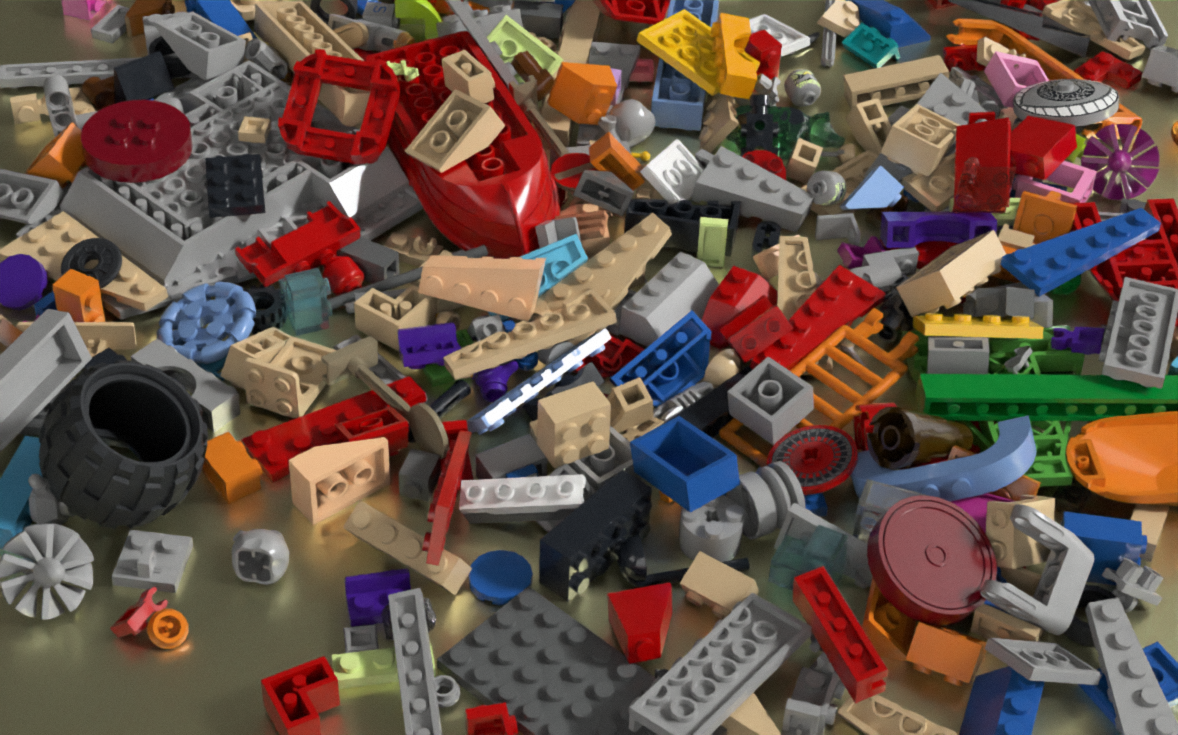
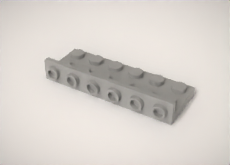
[628,593,812,735]

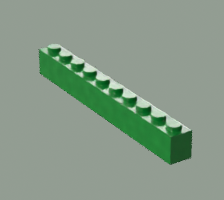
[915,374,1178,421]

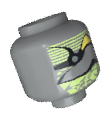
[784,69,821,107]
[807,170,847,206]

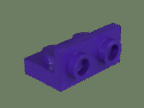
[344,568,411,627]

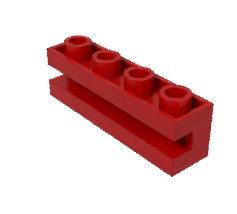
[793,566,888,703]

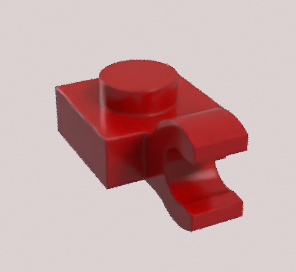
[110,587,168,638]

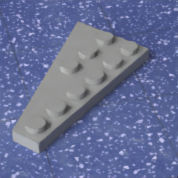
[863,72,987,184]

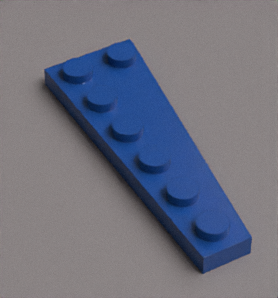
[1001,208,1161,297]

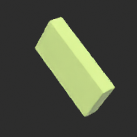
[697,217,728,268]

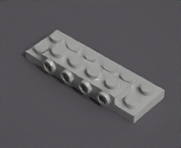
[1098,277,1178,389]

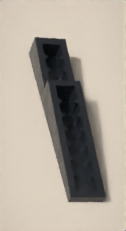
[948,0,1091,58]

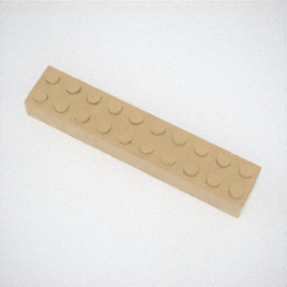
[254,0,371,127]

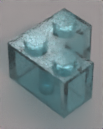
[279,268,332,336]
[768,525,849,591]

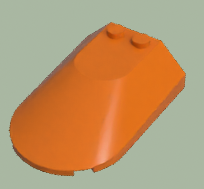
[1066,411,1178,506]

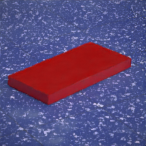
[953,117,1011,212]

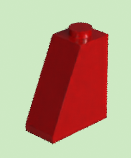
[607,582,673,664]

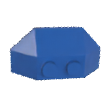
[609,310,711,408]

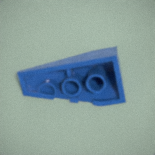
[845,0,931,48]

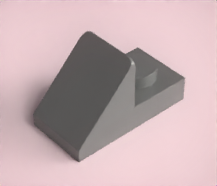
[976,287,1035,319]

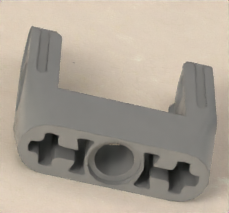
[980,504,1094,635]

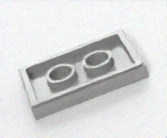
[984,638,1102,685]

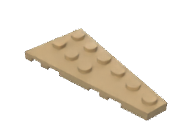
[0,211,168,312]
[529,213,672,346]

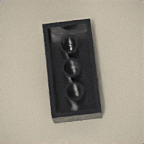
[539,470,652,602]

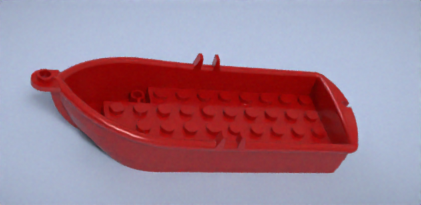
[365,31,560,259]

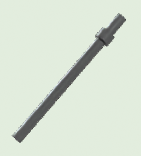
[326,245,488,311]

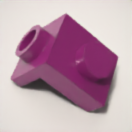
[837,236,886,269]

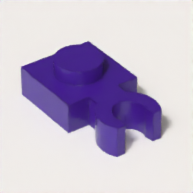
[1051,327,1105,355]

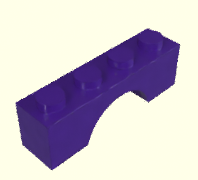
[880,211,997,248]

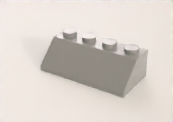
[619,252,719,347]

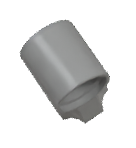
[244,38,288,79]

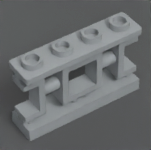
[1088,0,1168,52]

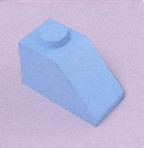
[839,165,904,210]

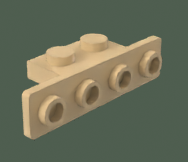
[16,322,137,357]

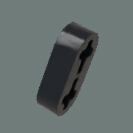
[751,221,781,260]

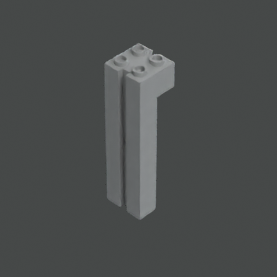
[0,309,92,452]

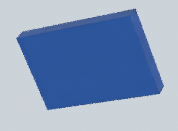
[1078,641,1178,728]

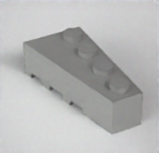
[691,146,815,233]

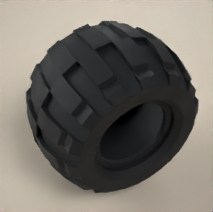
[39,360,208,529]

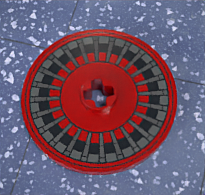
[767,425,858,495]

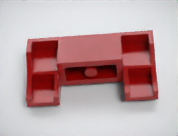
[235,201,361,287]

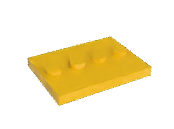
[636,9,760,96]
[913,313,1044,339]

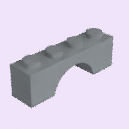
[131,339,240,432]

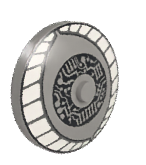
[1013,79,1119,127]

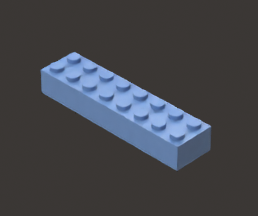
[651,0,719,131]

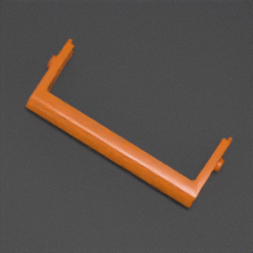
[946,18,1142,139]

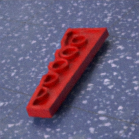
[749,265,886,370]
[241,376,427,483]
[422,430,472,566]

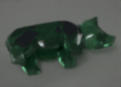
[726,105,845,160]

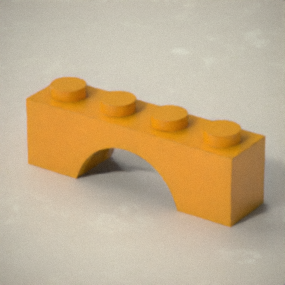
[710,13,757,100]

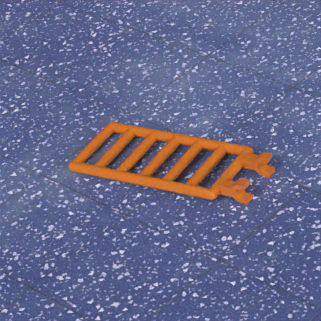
[719,308,919,467]

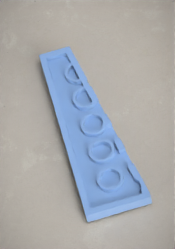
[467,328,612,435]

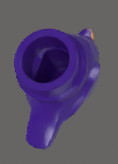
[471,361,518,402]

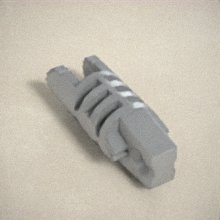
[653,381,713,424]

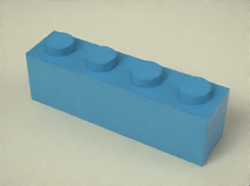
[0,436,42,549]

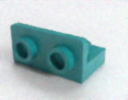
[842,23,901,68]

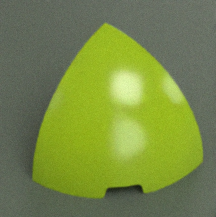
[395,0,442,39]

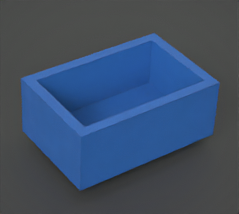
[630,416,740,513]

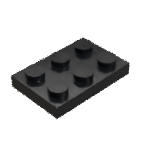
[205,154,266,218]

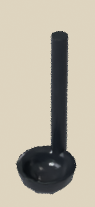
[617,535,750,588]

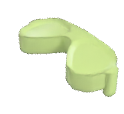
[386,60,419,81]

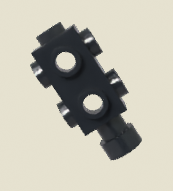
[741,94,778,157]
[877,275,921,342]

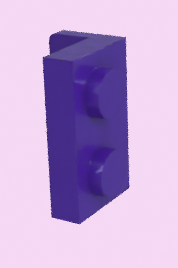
[397,323,461,369]

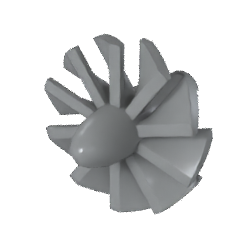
[0,523,94,620]

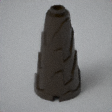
[867,407,973,469]

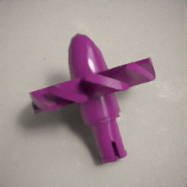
[1081,124,1160,200]

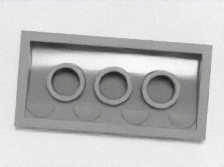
[0,169,66,224]

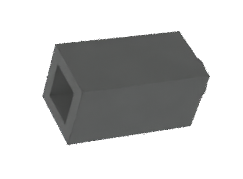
[513,1,563,39]
[337,237,400,284]

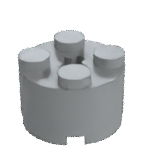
[679,495,744,562]

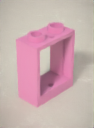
[984,51,1049,108]
[1013,161,1097,203]

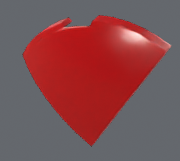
[573,330,645,379]

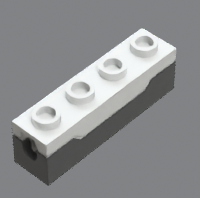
[459,474,592,524]

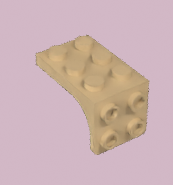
[242,336,336,419]

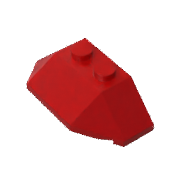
[702,266,778,349]

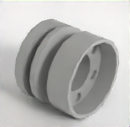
[726,461,806,540]

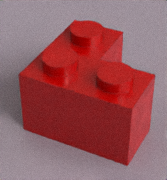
[745,30,782,93]
[261,656,340,735]

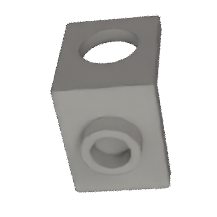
[815,213,861,246]

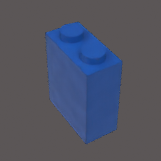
[1061,511,1147,586]

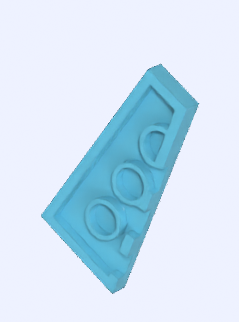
[488,234,588,322]

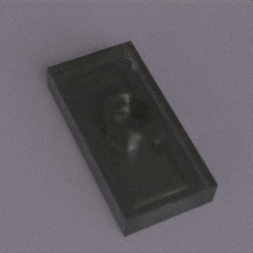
[1052,476,1094,514]

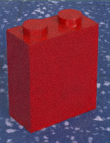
[1010,116,1077,180]

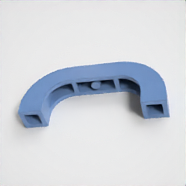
[850,415,1036,510]

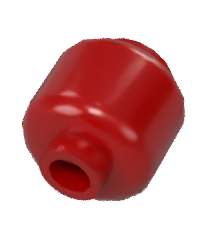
[322,256,364,296]

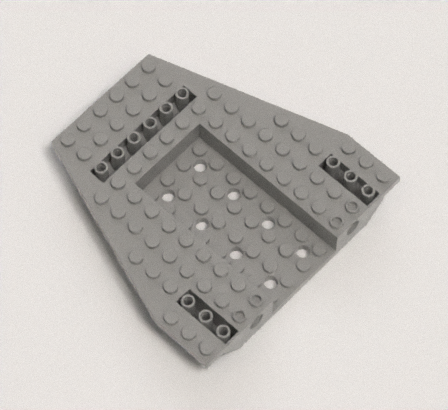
[16,60,423,320]

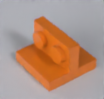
[1013,190,1077,244]

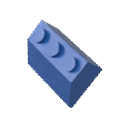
[959,666,1045,735]

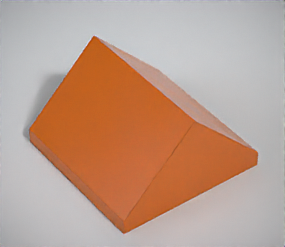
[862,577,916,661]

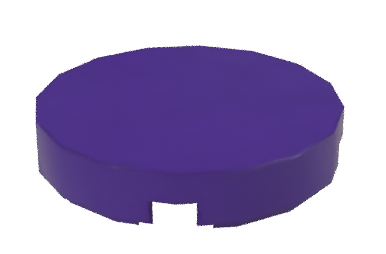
[0,254,48,311]

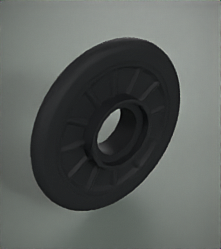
[61,238,122,289]

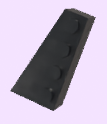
[624,199,741,257]

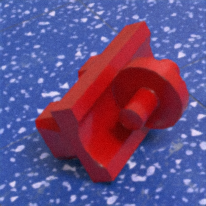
[943,44,986,72]

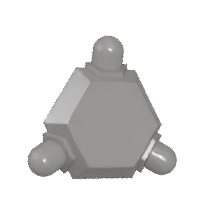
[28,474,75,525]

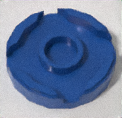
[469,550,533,606]

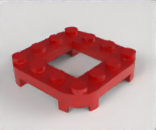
[278,49,400,164]

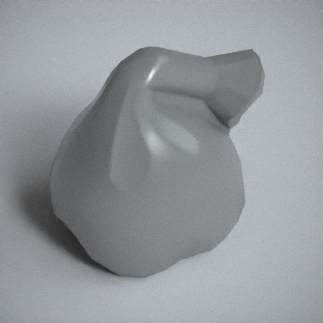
[598,99,656,148]
[232,529,290,585]

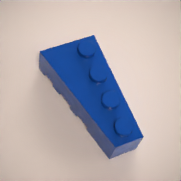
[185,0,258,39]

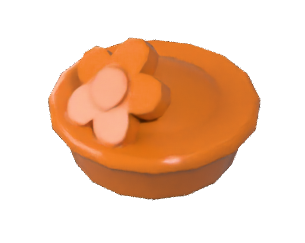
[147,609,188,649]

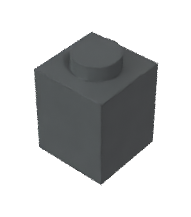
[398,448,441,502]

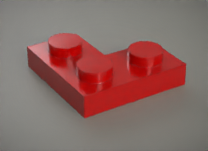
[1074,51,1143,90]

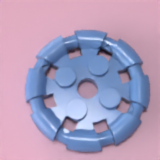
[157,282,256,365]

